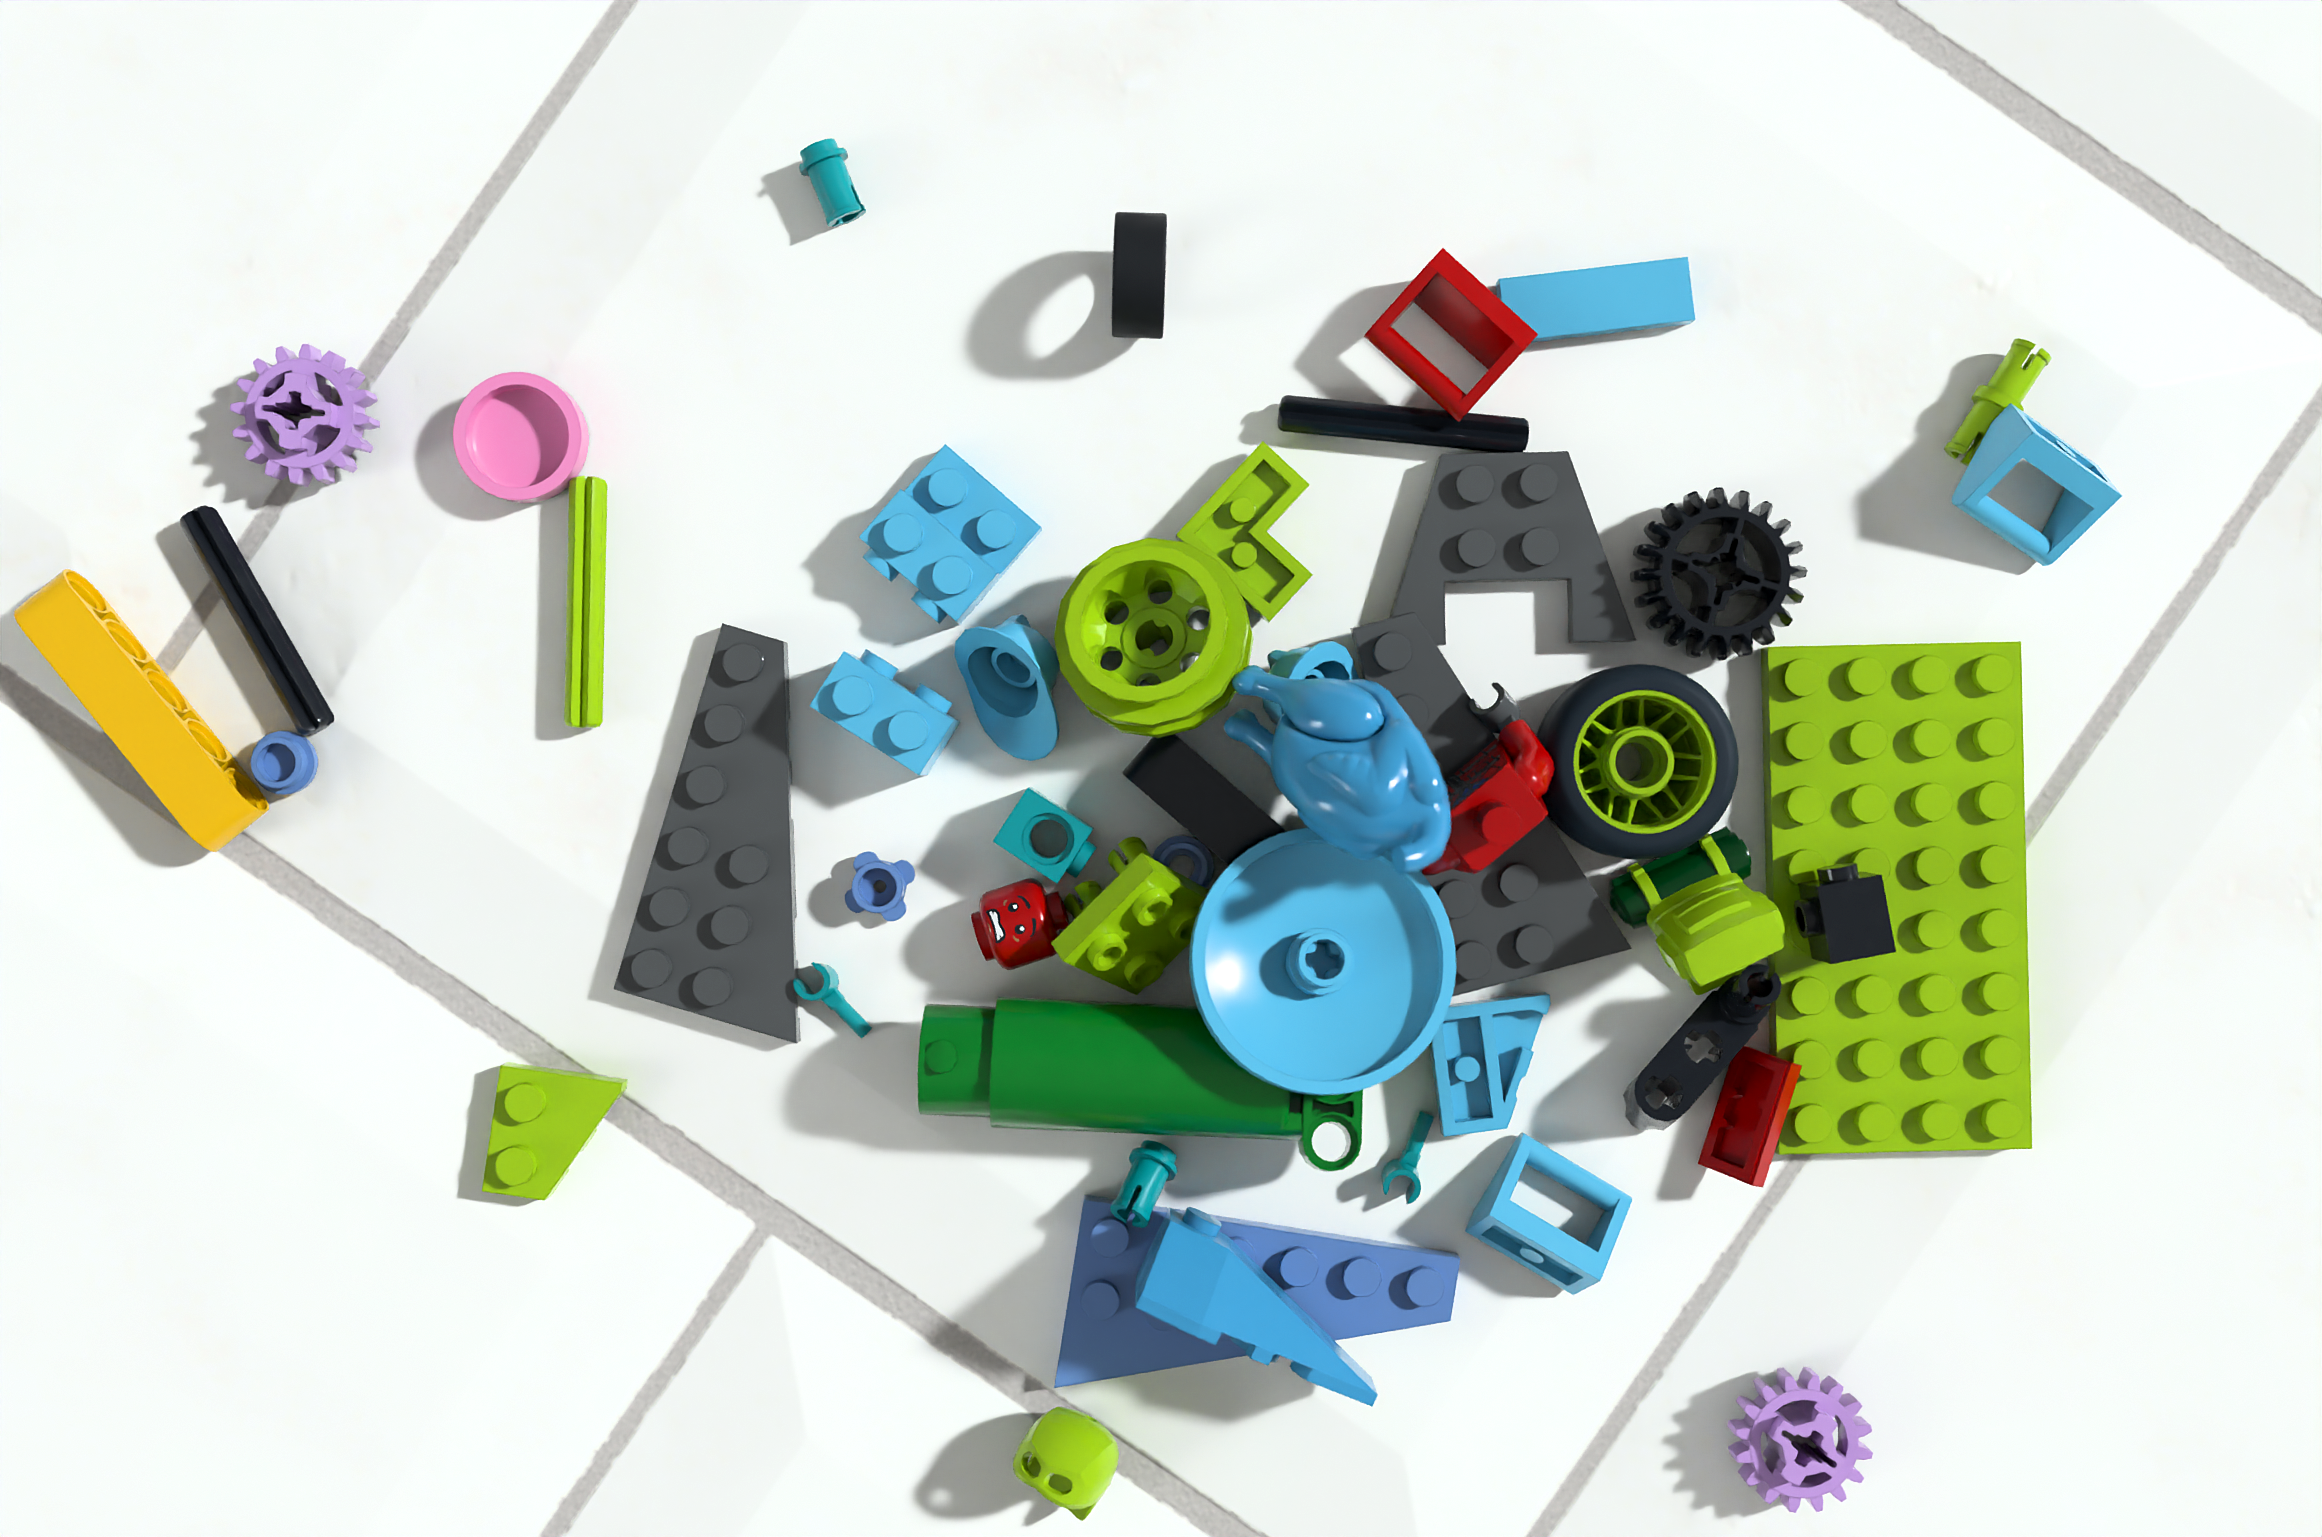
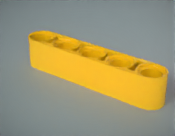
[14,569,269,852]

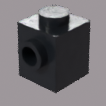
[1794,863,1896,964]

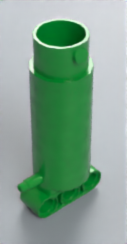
[918,997,1363,1172]

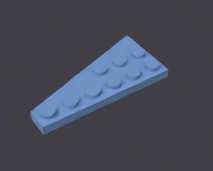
[1054,1195,1460,1388]

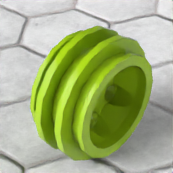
[1054,538,1254,738]

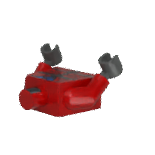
[1420,682,1554,875]

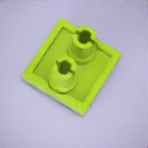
[1051,837,1209,995]

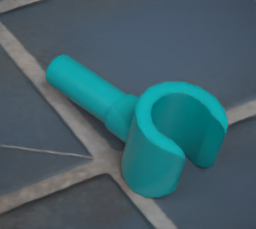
[793,962,872,1039]
[1381,1111,1434,1204]

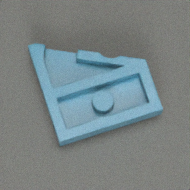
[1429,992,1551,1137]

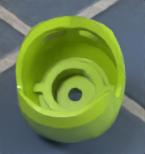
[1013,1406,1119,1521]

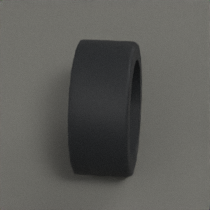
[1112,212,1167,339]

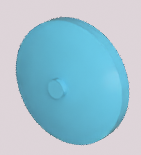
[1189,828,1456,1095]

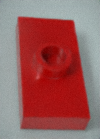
[1698,1045,1802,1188]

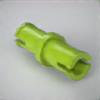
[1944,338,2052,466]

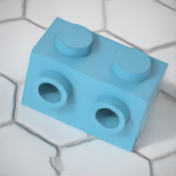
[809,649,960,775]

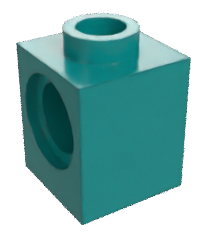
[993,787,1097,884]

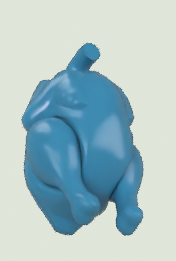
[1224,665,1451,875]

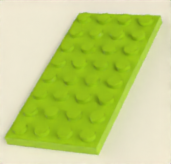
[1761,641,2032,1155]

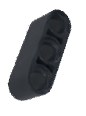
[1122,734,1287,866]

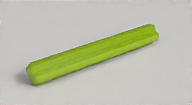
[564,476,607,728]

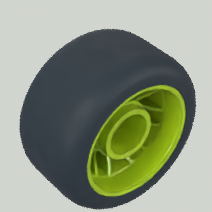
[1536,664,1739,860]

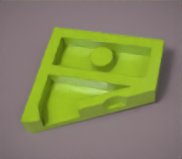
[482,1062,628,1201]

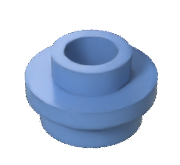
[1152,835,1214,888]

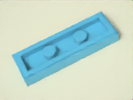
[1495,257,1695,343]

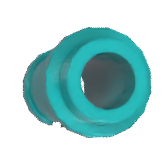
[799,138,866,227]
[1110,1140,1178,1228]

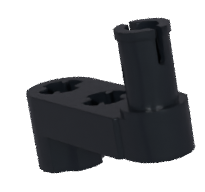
[1623,964,1781,1131]

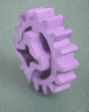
[230,344,380,487]
[1727,1367,1873,1513]

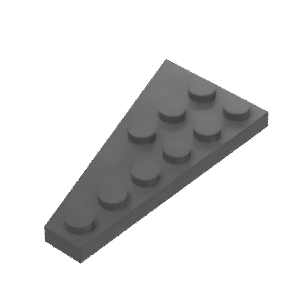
[1350,612,1632,997]
[614,623,801,1044]

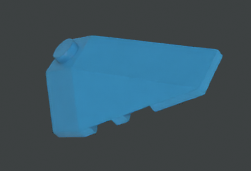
[1135,1207,1378,1407]

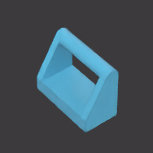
[1951,403,2122,566]
[1465,1132,1632,1295]

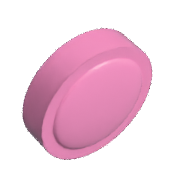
[453,372,589,503]

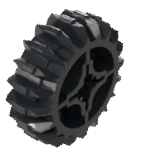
[1630,487,1808,661]

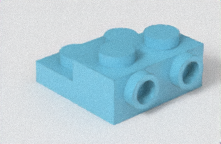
[859,444,1043,625]

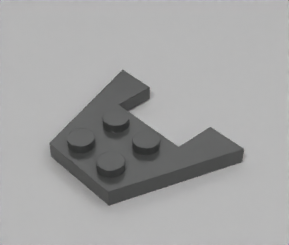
[1389,451,1636,646]

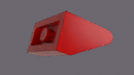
[1364,248,1538,422]

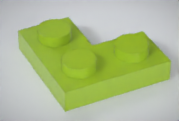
[1176,441,1313,623]

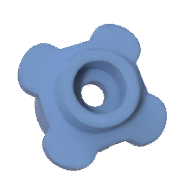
[845,851,915,921]

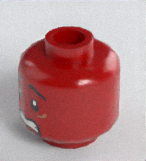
[971,878,1070,970]

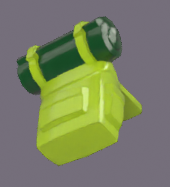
[1608,826,1785,995]

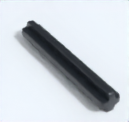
[1277,395,1529,453]
[180,505,334,735]

